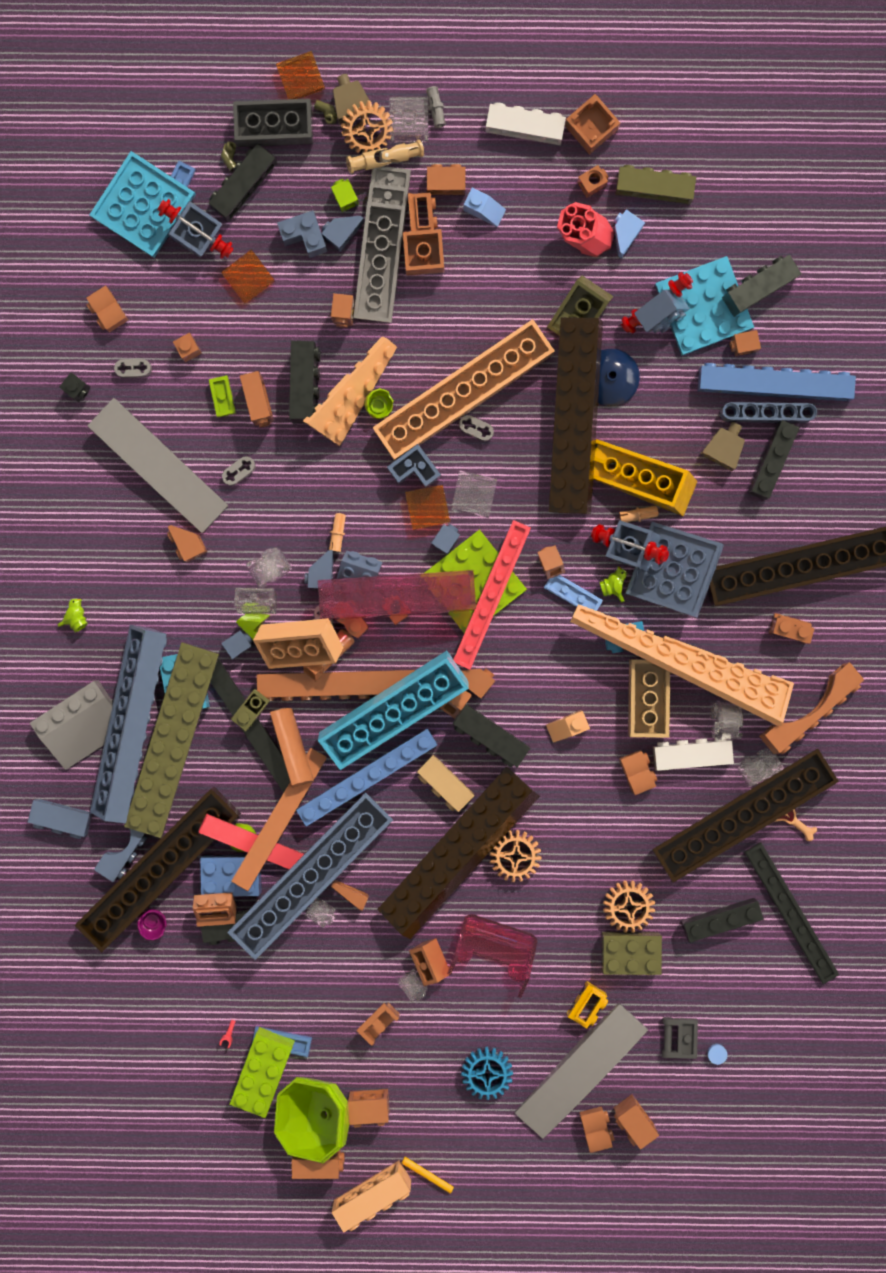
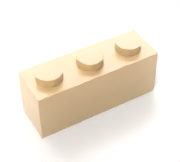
[417,754,475,812]

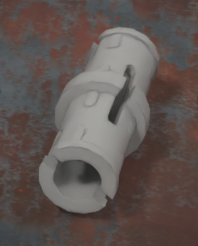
[426,86,446,128]

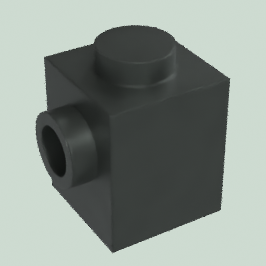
[59,372,91,402]

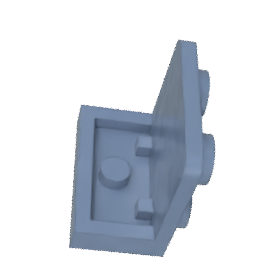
[333,550,383,604]

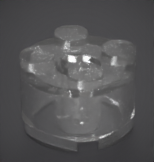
[246,547,292,589]
[710,701,743,740]

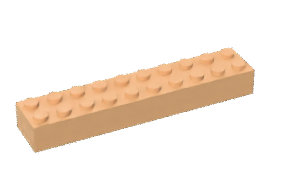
[373,319,555,461]

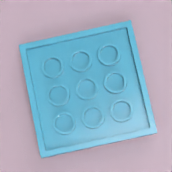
[89,151,196,258]
[655,256,754,356]

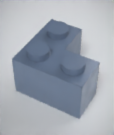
[277,210,327,258]
[387,444,441,488]

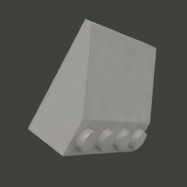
[30,680,113,770]

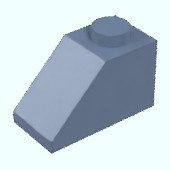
[321,216,364,252]
[305,550,334,589]

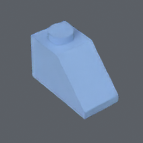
[463,188,506,227]
[613,210,645,258]

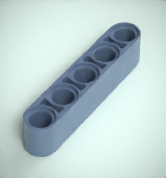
[720,402,817,423]

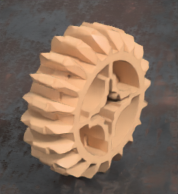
[341,100,393,153]
[490,830,541,882]
[603,880,655,933]

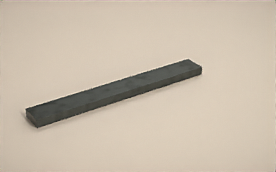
[211,659,290,793]
[744,842,839,984]

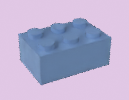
[200,855,262,896]

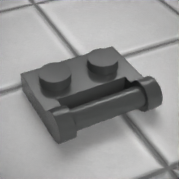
[662,1017,698,1059]

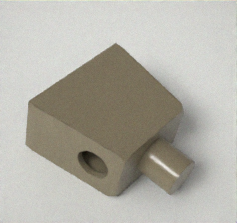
[333,74,372,125]
[700,422,745,471]

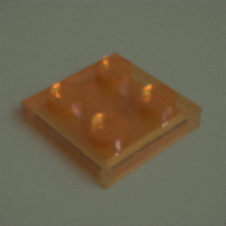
[276,51,325,99]
[221,249,275,304]
[405,485,450,530]

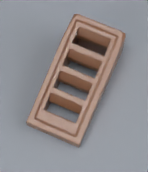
[331,880,369,911]

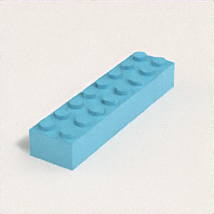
[318,650,469,770]

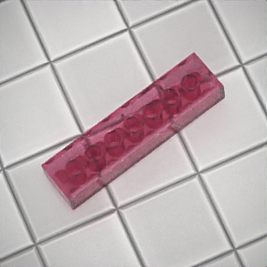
[317,570,476,620]

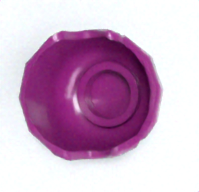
[137,909,167,941]

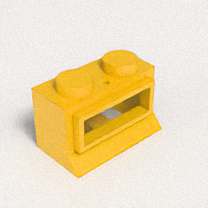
[566,981,608,1029]

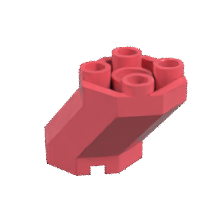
[557,202,615,257]

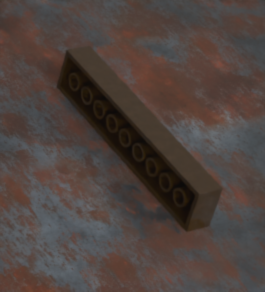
[549,317,603,515]
[708,527,886,607]
[652,749,839,883]
[377,767,540,939]
[74,787,241,953]

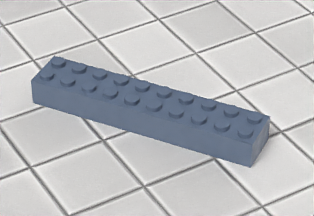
[90,625,167,823]
[227,792,393,960]

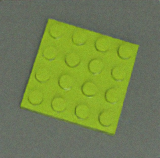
[420,529,527,634]

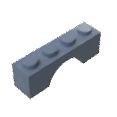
[94,828,147,882]

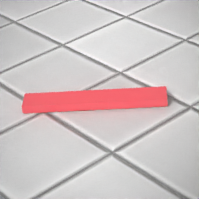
[198,814,304,869]

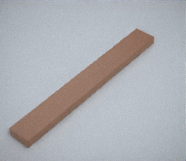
[231,748,327,891]

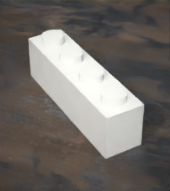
[486,103,566,146]
[653,737,734,771]

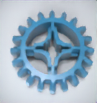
[461,1047,513,1100]

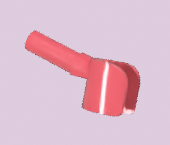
[220,1020,236,1048]

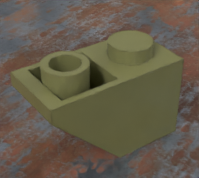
[231,689,270,731]

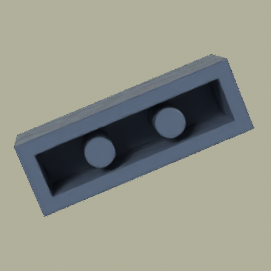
[28,799,93,839]

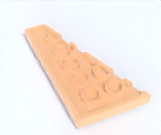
[303,337,397,446]

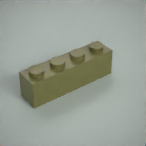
[615,165,696,204]

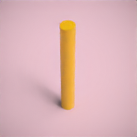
[401,1157,454,1193]

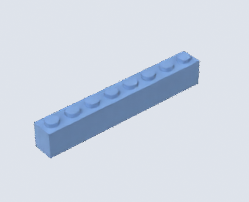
[697,363,856,402]
[296,728,438,826]

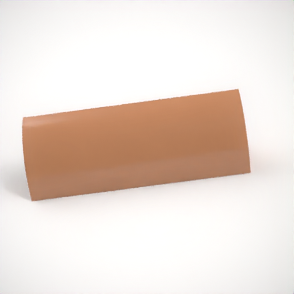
[270,708,314,788]

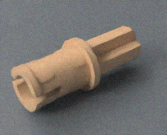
[619,506,659,523]
[329,513,346,552]

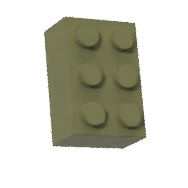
[601,932,662,975]

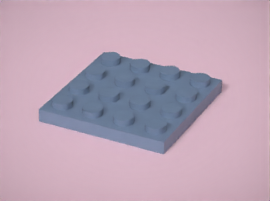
[626,522,724,618]

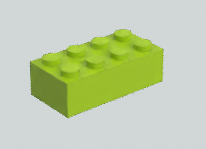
[229,1027,295,1118]

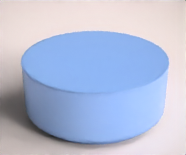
[707,1044,727,1065]

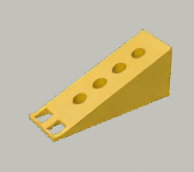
[593,439,698,516]

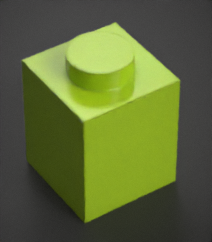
[331,179,359,212]

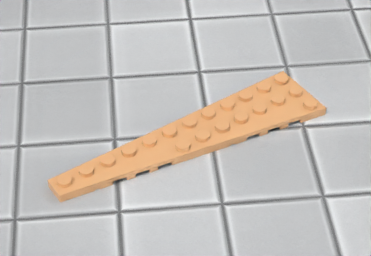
[570,604,794,727]

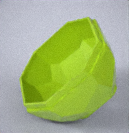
[274,1077,349,1163]

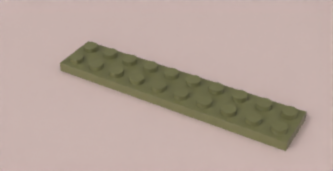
[124,642,219,838]

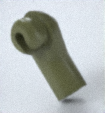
[314,100,337,125]
[221,141,236,172]

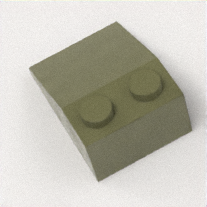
[547,275,613,336]

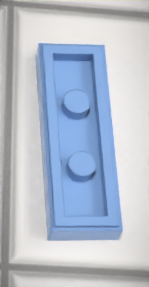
[544,575,603,611]

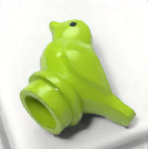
[600,566,627,602]
[57,598,88,632]

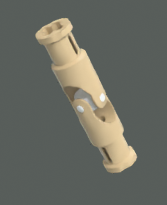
[346,139,424,174]

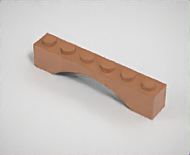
[759,662,864,754]

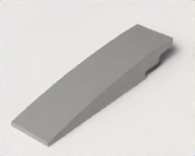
[353,166,411,323]
[87,398,229,533]
[514,1003,648,1139]

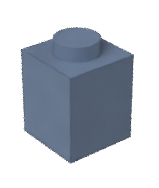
[431,524,460,555]
[221,630,253,659]

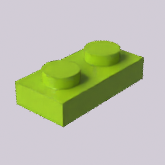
[209,375,236,418]

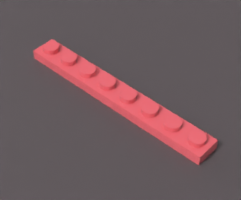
[453,520,531,669]

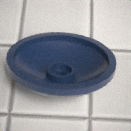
[598,349,640,406]

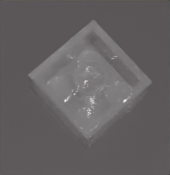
[390,97,429,142]
[451,471,497,518]

